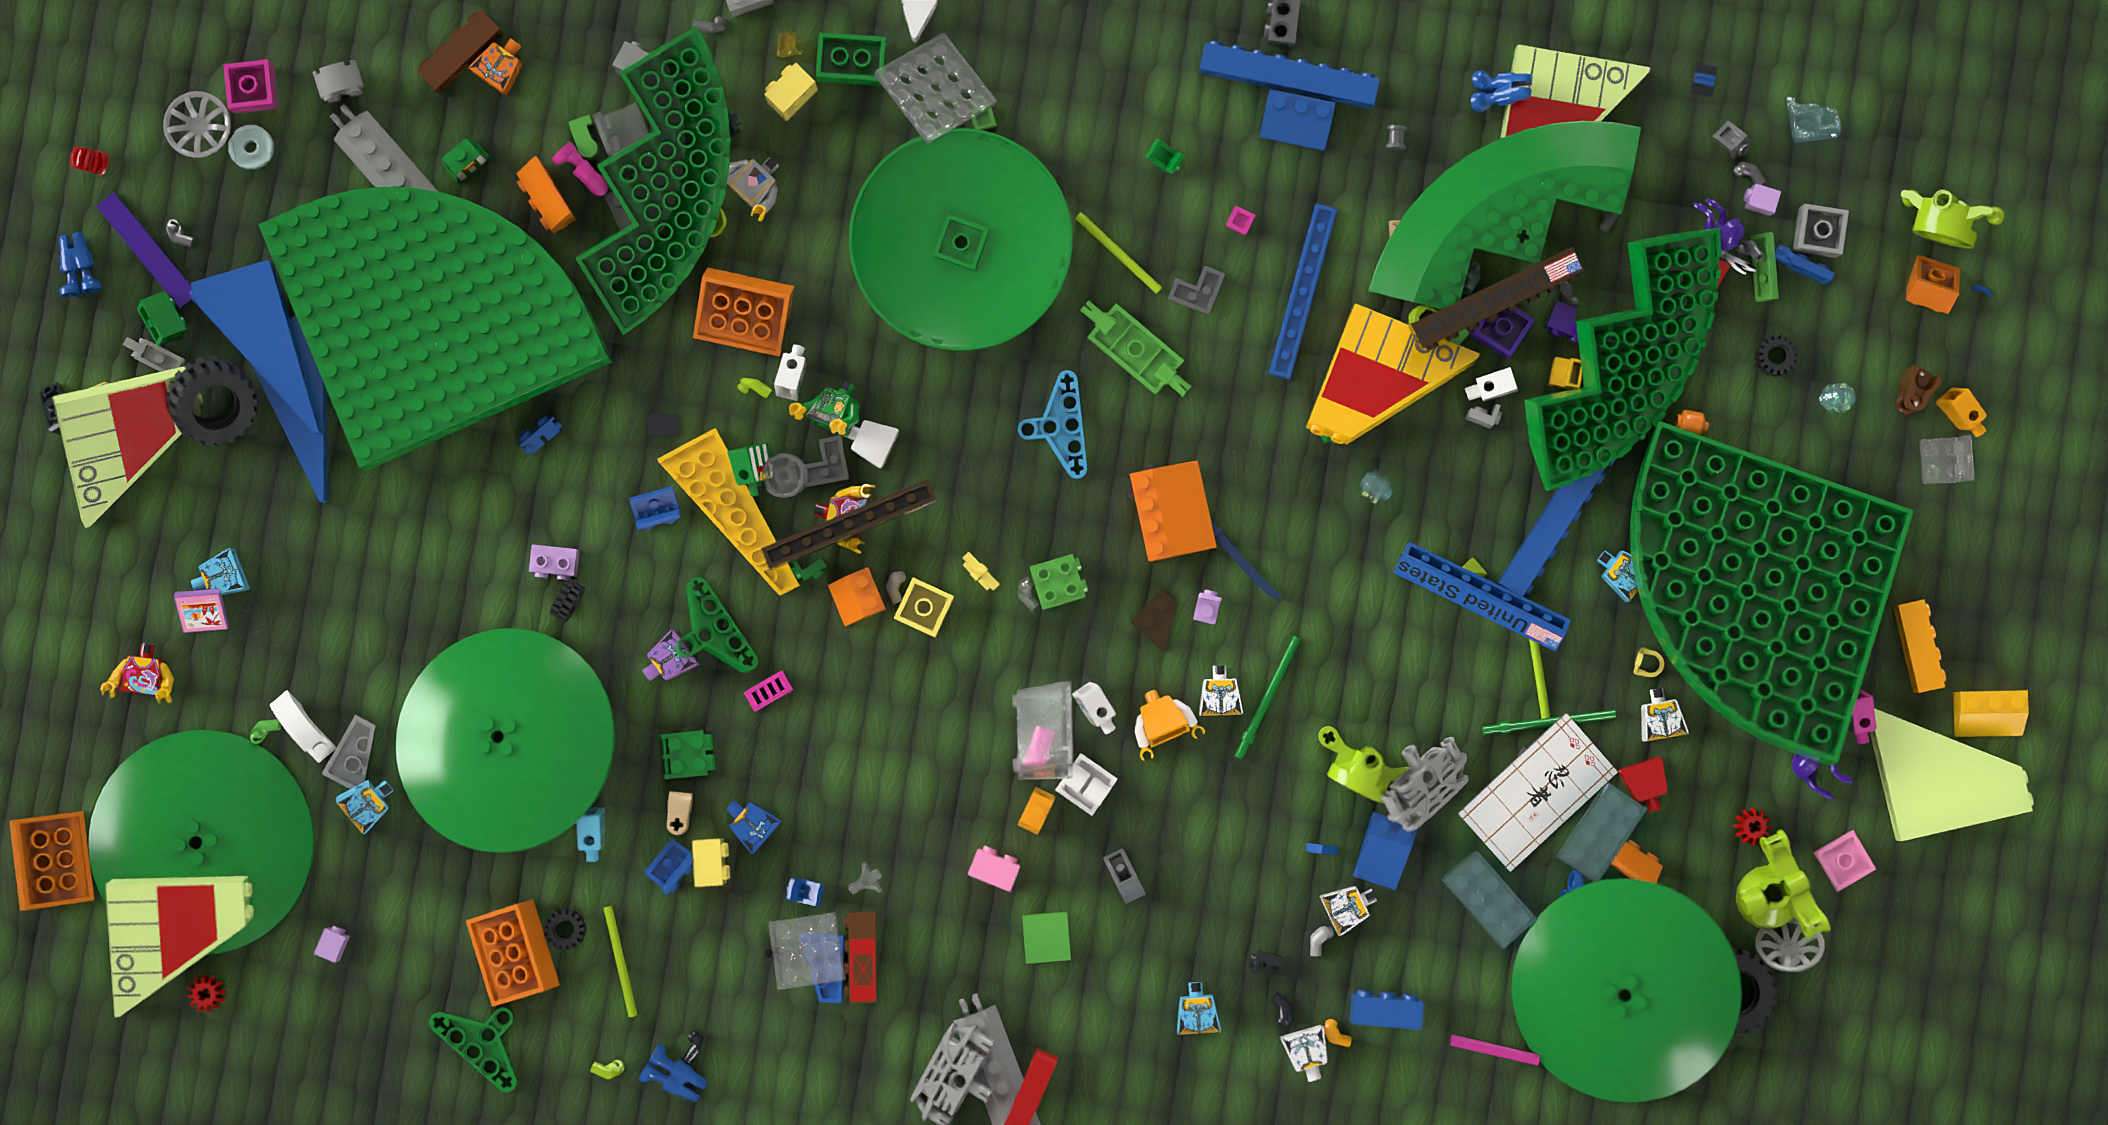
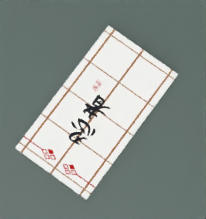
[1457,713,1618,872]

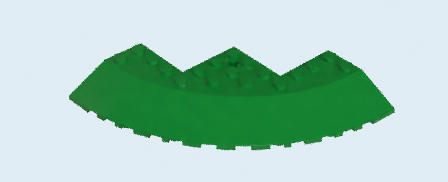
[575,26,730,335]
[1368,121,1641,309]
[1524,228,1721,491]

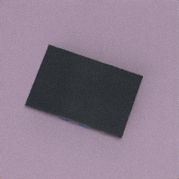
[1691,63,1717,97]
[647,414,680,436]

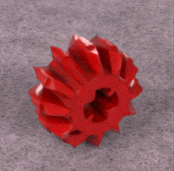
[70,146,110,175]
[1733,808,1773,846]
[187,974,227,1013]

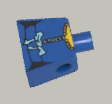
[726,800,782,854]

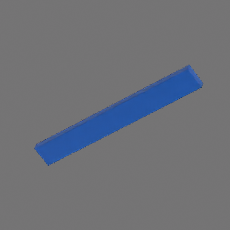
[1268,203,1337,380]

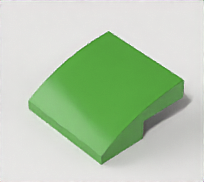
[1022,912,1071,964]

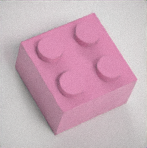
[968,846,1020,892]

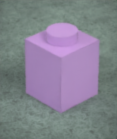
[1743,184,1781,216]
[314,926,350,962]

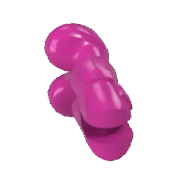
[551,141,608,196]

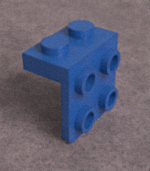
[644,837,694,895]

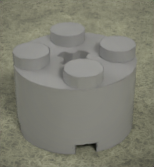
[313,60,364,103]

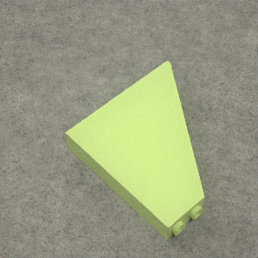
[1870,709,2034,841]

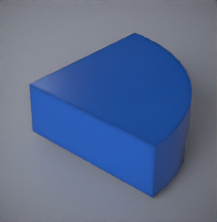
[1306,843,1338,855]

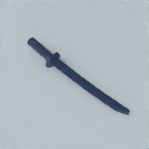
[1210,517,1282,599]

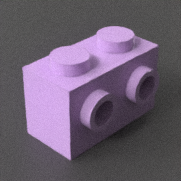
[529,545,580,580]

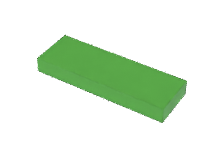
[1750,232,1779,302]

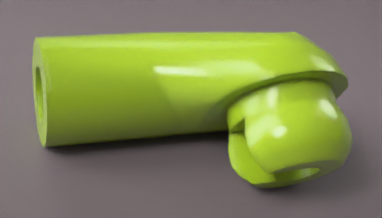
[737,378,772,398]
[590,1060,624,1080]

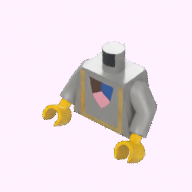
[727,157,779,221]

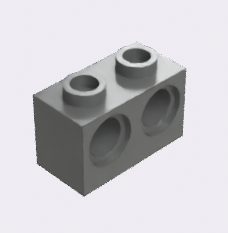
[1264,0,1300,48]

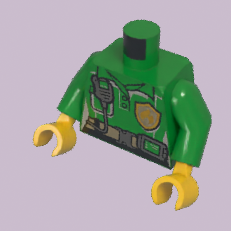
[789,381,860,437]

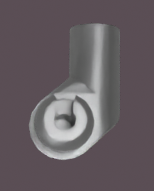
[1734,162,1766,185]
[166,219,195,248]

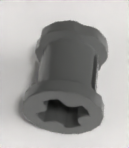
[1386,125,1407,151]

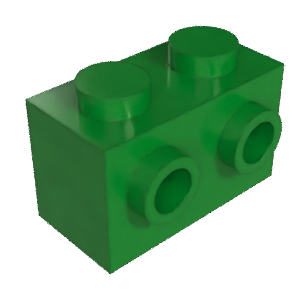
[137,291,186,347]

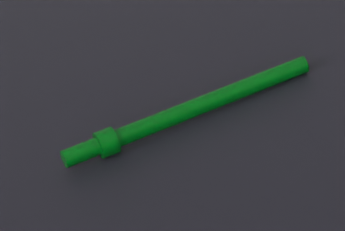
[1234,636,1301,760]
[1482,710,1616,735]

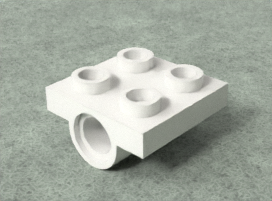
[1055,754,1117,816]

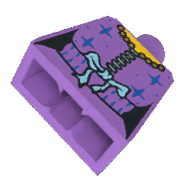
[642,629,699,681]

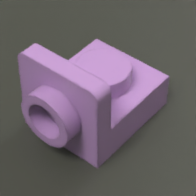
[1193,590,1222,625]

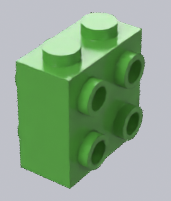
[1030,554,1088,610]

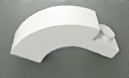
[270,691,336,763]

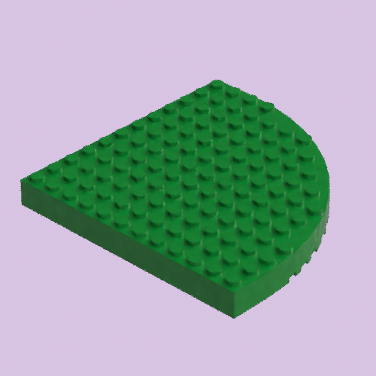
[258,187,612,471]
[1630,421,1914,766]

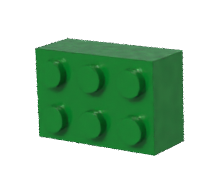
[816,32,887,86]

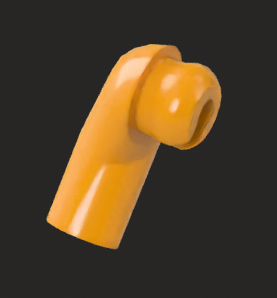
[1323,1019,1352,1047]

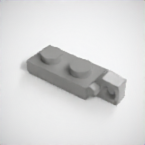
[123,337,187,372]

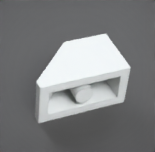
[902,0,938,43]

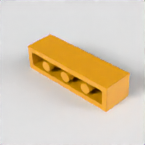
[1892,600,1946,693]

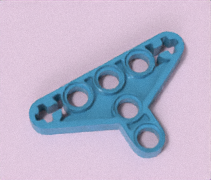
[1018,370,1087,479]

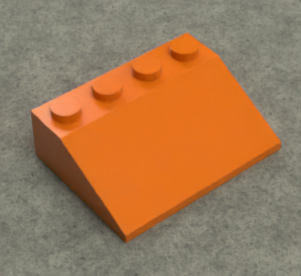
[693,267,794,357]
[1130,460,1217,562]
[9,811,94,911]
[466,899,560,1007]

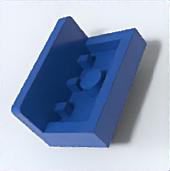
[629,486,681,530]

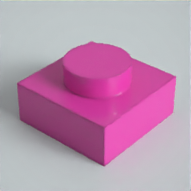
[1226,205,1255,236]

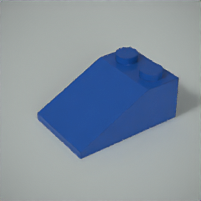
[1352,812,1418,890]

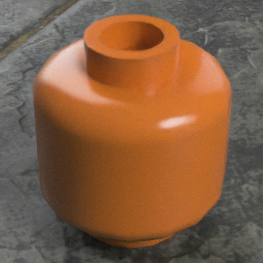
[1674,410,1709,436]

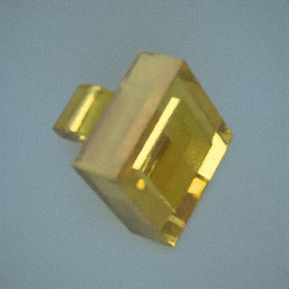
[777,31,803,58]

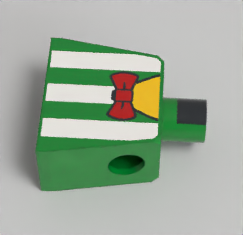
[442,138,490,184]
[727,442,772,496]

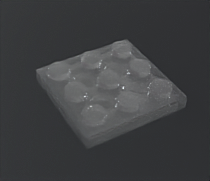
[768,912,845,990]

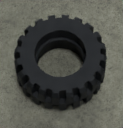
[166,356,259,447]
[1732,948,1778,1036]

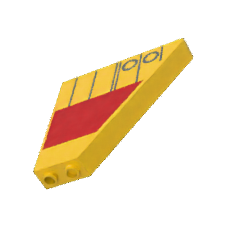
[1306,303,1480,444]

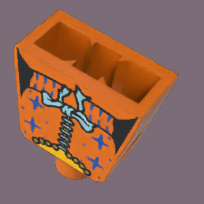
[469,38,522,96]

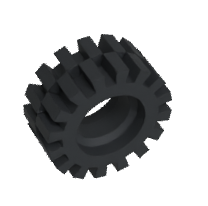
[1755,335,1799,377]
[549,579,586,623]
[544,909,586,950]

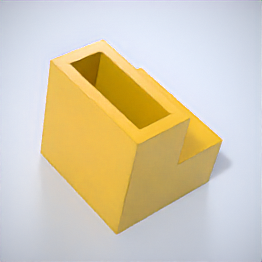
[1548,357,1582,390]

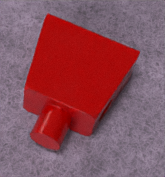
[1617,756,1667,812]

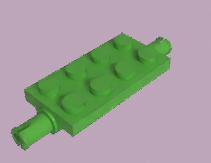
[1080,300,1191,397]

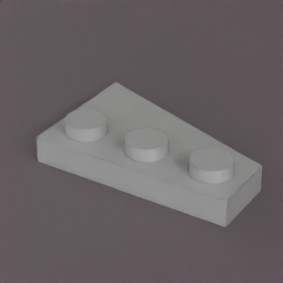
[322,715,376,789]

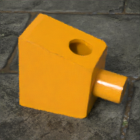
[1936,388,1987,437]
[1017,787,1056,835]

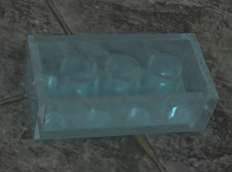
[1556,783,1647,882]
[1440,850,1537,949]

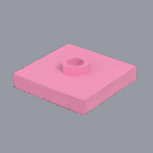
[1813,830,1876,892]

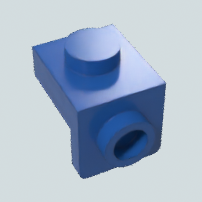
[786,878,825,906]

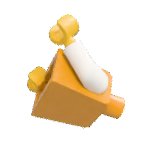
[1135,690,1205,761]

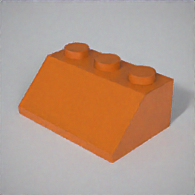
[517,156,577,234]

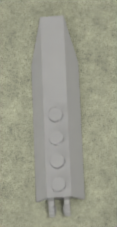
[330,104,438,192]
[954,993,1041,1125]

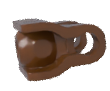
[1895,365,1942,415]

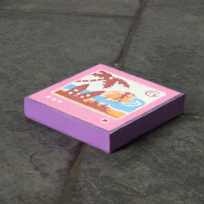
[174,589,229,633]

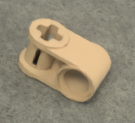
[667,791,693,835]

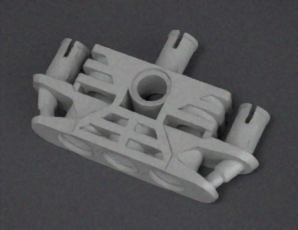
[1381,737,1469,831]
[911,1023,995,1125]

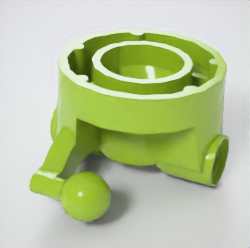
[1901,190,2004,248]

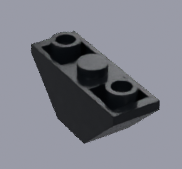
[39,382,66,435]

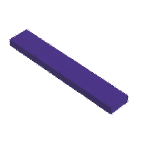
[96,192,192,309]

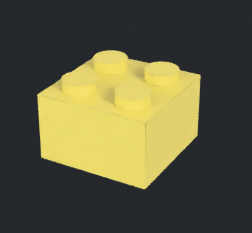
[764,63,818,121]
[894,578,954,638]
[693,838,730,887]

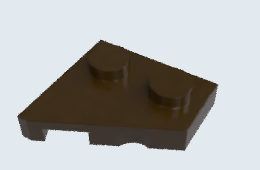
[1131,589,1177,651]

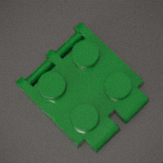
[659,730,716,779]

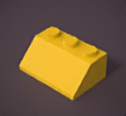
[1953,691,2029,737]

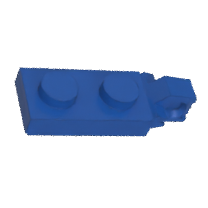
[1775,245,1835,285]

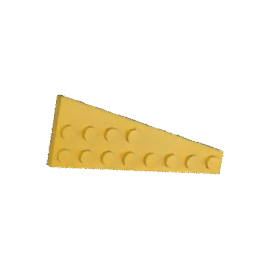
[658,428,800,596]

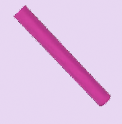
[1449,1034,1540,1065]

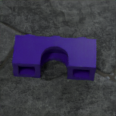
[1544,301,1579,346]

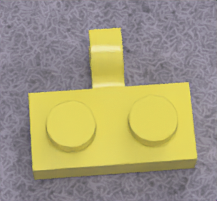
[963,552,1000,591]

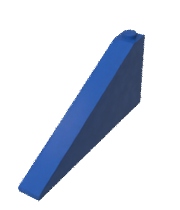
[190,260,323,435]
[251,315,328,504]

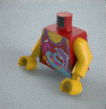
[814,484,875,554]
[101,643,174,704]

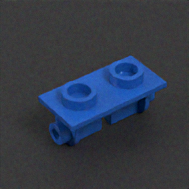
[517,413,562,455]

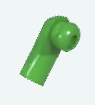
[250,719,281,744]

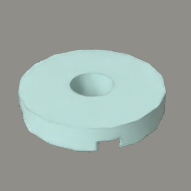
[229,125,274,170]

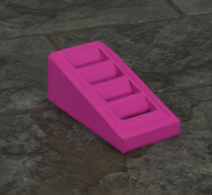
[744,670,794,712]

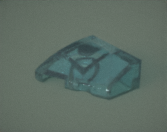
[1787,98,1842,143]

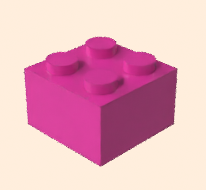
[223,59,278,113]

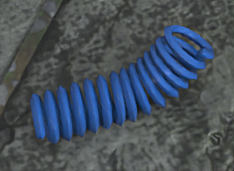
[1970,284,1993,297]

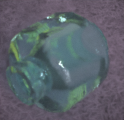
[1820,382,1856,413]
[1359,470,1393,503]

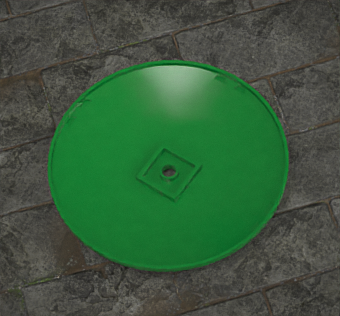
[849,128,1072,351]
[396,628,615,853]
[89,730,314,955]
[1512,878,1741,1102]

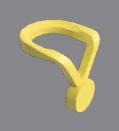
[1634,647,1664,677]

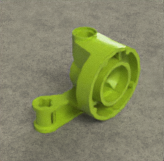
[1318,726,1410,803]
[1736,830,1830,940]

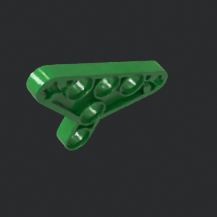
[675,577,758,673]
[429,1007,518,1092]

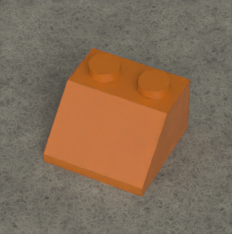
[1906,255,1960,314]
[828,567,886,626]
[1607,840,1663,883]

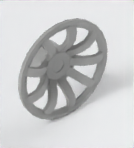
[163,91,231,158]
[1755,918,1825,972]

